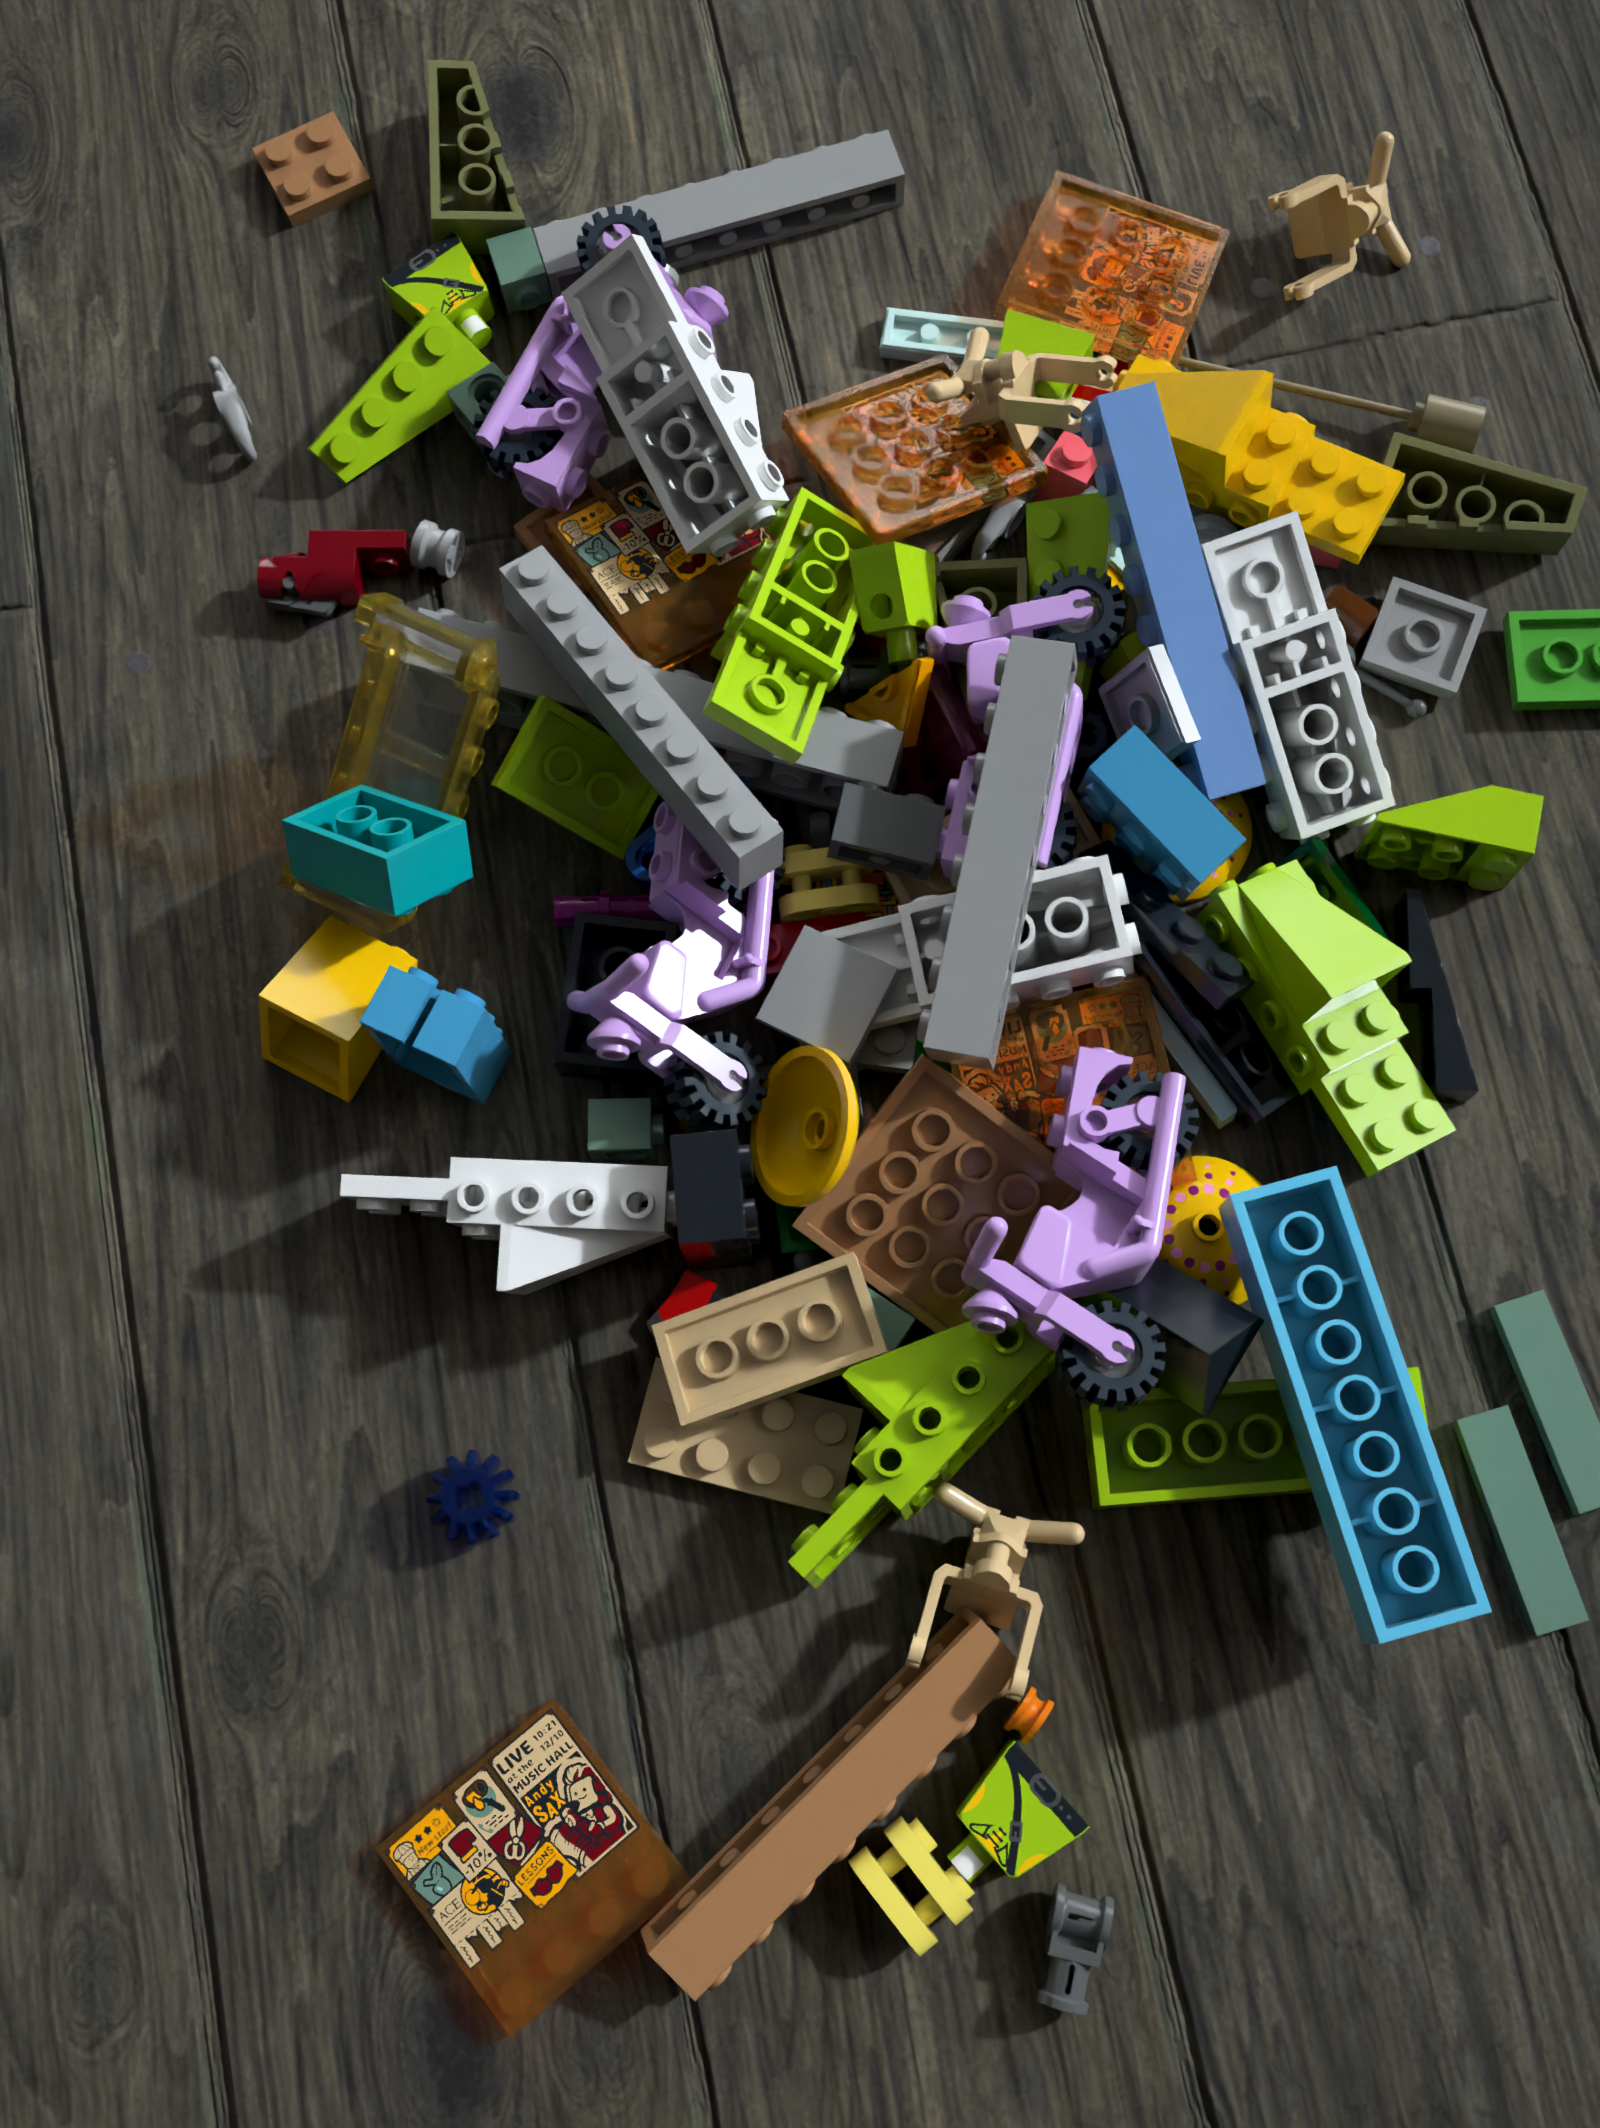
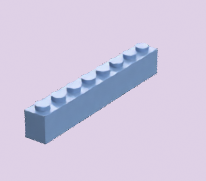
[1081,381,1266,801]

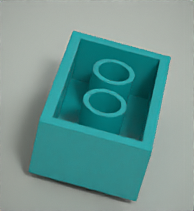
[282,784,473,917]

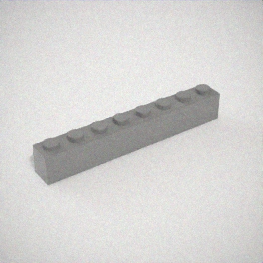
[533,130,905,301]
[499,545,784,891]
[917,635,1078,1071]

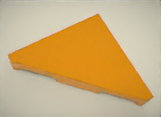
[845,656,935,748]

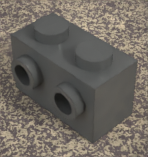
[827,781,946,881]

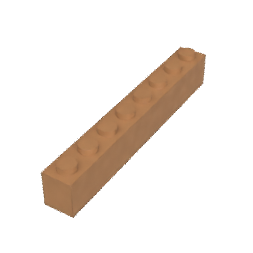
[640,1605,1016,2001]

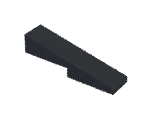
[1394,889,1479,1103]

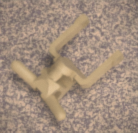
[1268,131,1411,301]
[926,327,1118,452]
[905,1482,1085,1702]

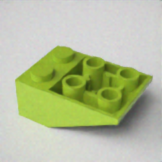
[1353,785,1544,891]

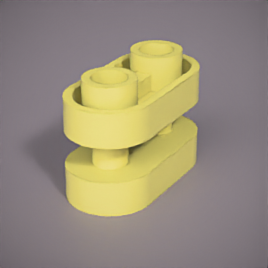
[777,844,881,923]
[848,1816,975,1957]

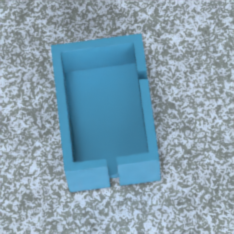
[1076,725,1247,902]
[359,965,512,1105]

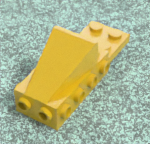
[1112,354,1406,565]

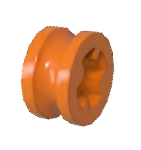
[1003,1686,1054,1745]

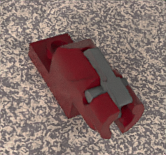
[257,530,415,617]

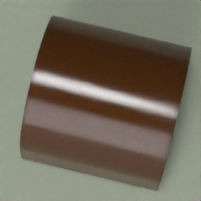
[1325,585,1379,650]

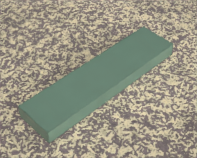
[1489,1289,1600,1515]
[1452,1405,1589,1636]

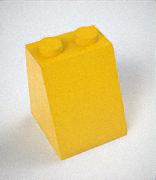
[258,915,418,1103]

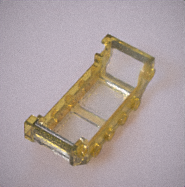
[278,592,501,934]

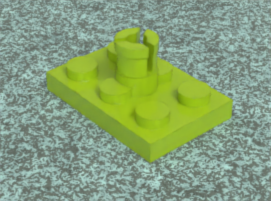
[491,695,659,860]

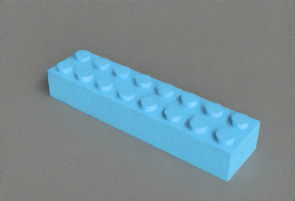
[1218,1166,1492,1644]

